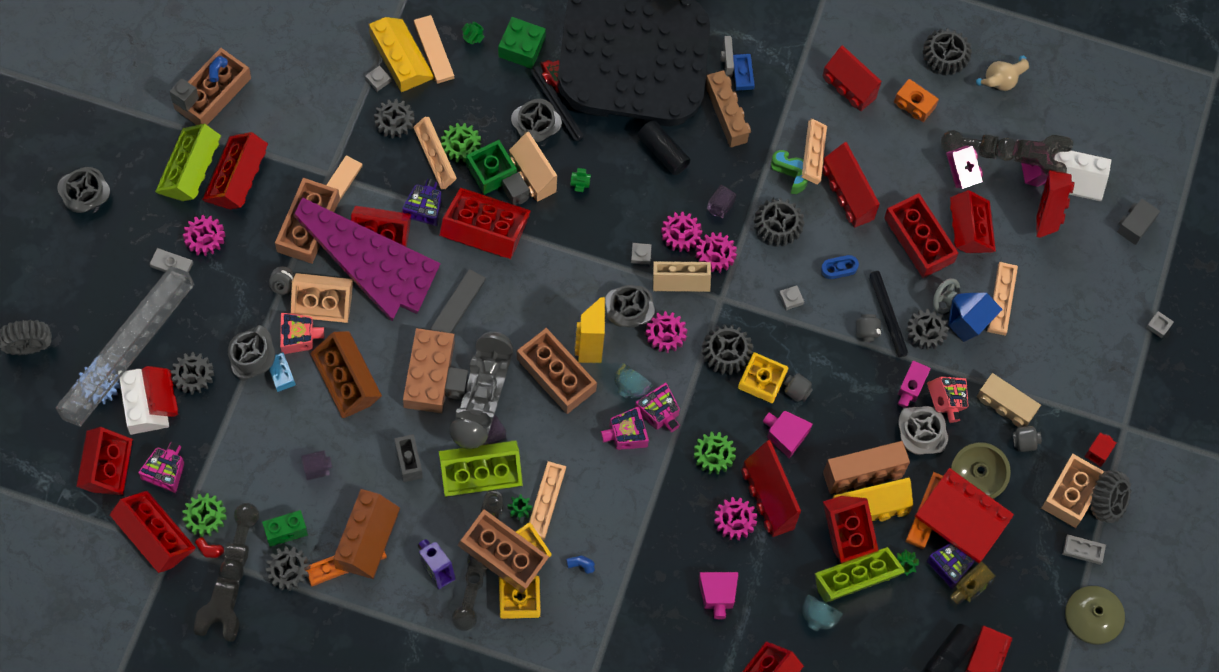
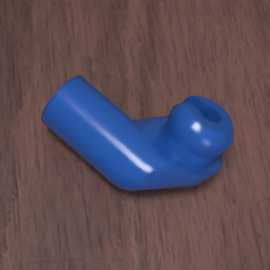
[209,56,228,82]
[566,555,595,574]

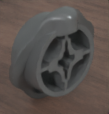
[511,99,562,143]
[57,167,110,213]
[605,285,655,327]
[228,325,275,381]

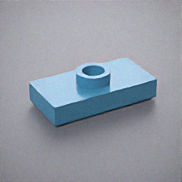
[269,352,296,392]

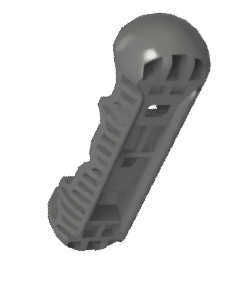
[449,331,513,449]

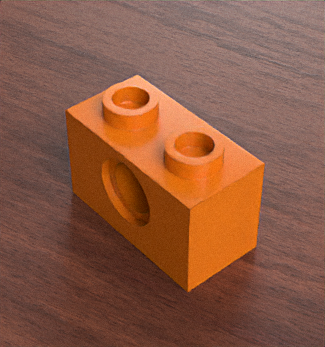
[894,79,939,123]

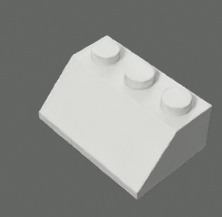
[1051,148,1111,201]
[119,369,169,435]

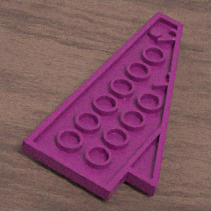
[294,197,441,321]

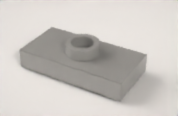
[721,36,734,77]
[150,248,193,279]
[1062,534,1106,565]

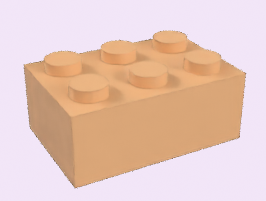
[1041,454,1104,528]

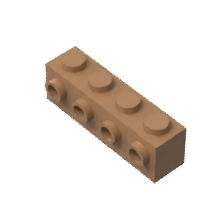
[705,70,751,148]

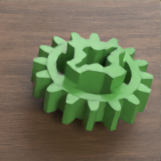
[441,123,481,162]
[693,432,736,474]
[183,493,227,537]

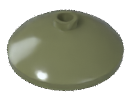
[951,442,1011,499]
[1065,586,1125,645]

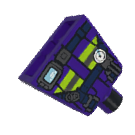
[402,179,442,226]
[418,539,456,589]
[926,543,975,589]

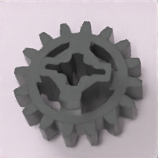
[374,99,415,139]
[906,309,949,350]
[171,352,214,395]
[266,546,310,591]

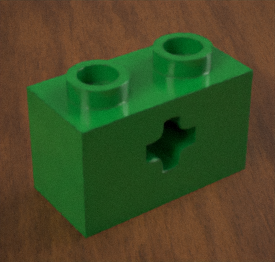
[262,510,308,547]

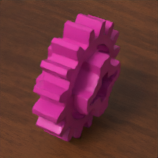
[661,212,702,252]
[183,215,225,256]
[696,232,737,273]
[645,311,687,353]
[714,497,757,540]

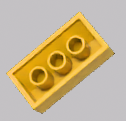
[369,17,434,93]
[575,297,605,363]
[833,478,913,521]

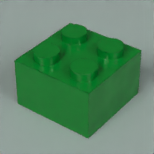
[498,17,546,69]
[466,140,517,195]

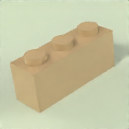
[653,262,711,292]
[977,373,1041,427]

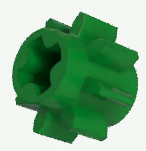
[462,22,485,44]
[570,168,591,192]
[508,494,532,521]
[897,549,919,576]

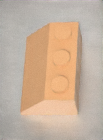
[509,132,557,202]
[291,273,353,323]

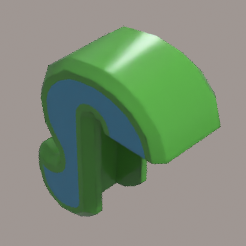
[771,150,808,194]

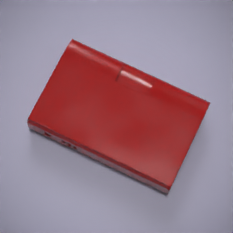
[142,366,178,417]
[965,626,1012,672]

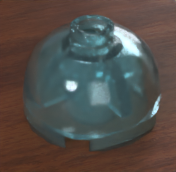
[614,363,654,399]
[802,594,844,631]

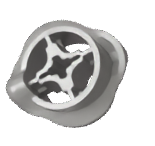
[898,406,948,455]

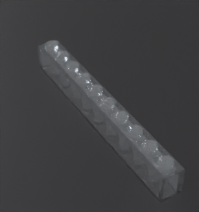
[55,266,195,427]

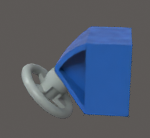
[933,278,1003,342]

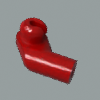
[195,537,224,558]

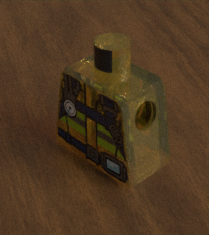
[951,561,995,605]

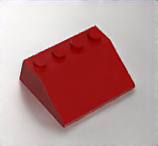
[439,187,531,259]
[741,440,801,537]
[914,468,1014,563]

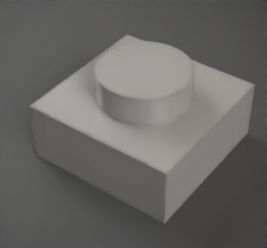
[365,66,391,92]
[631,243,652,265]
[779,285,804,310]
[1146,311,1174,338]

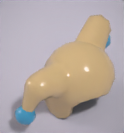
[976,55,1029,91]

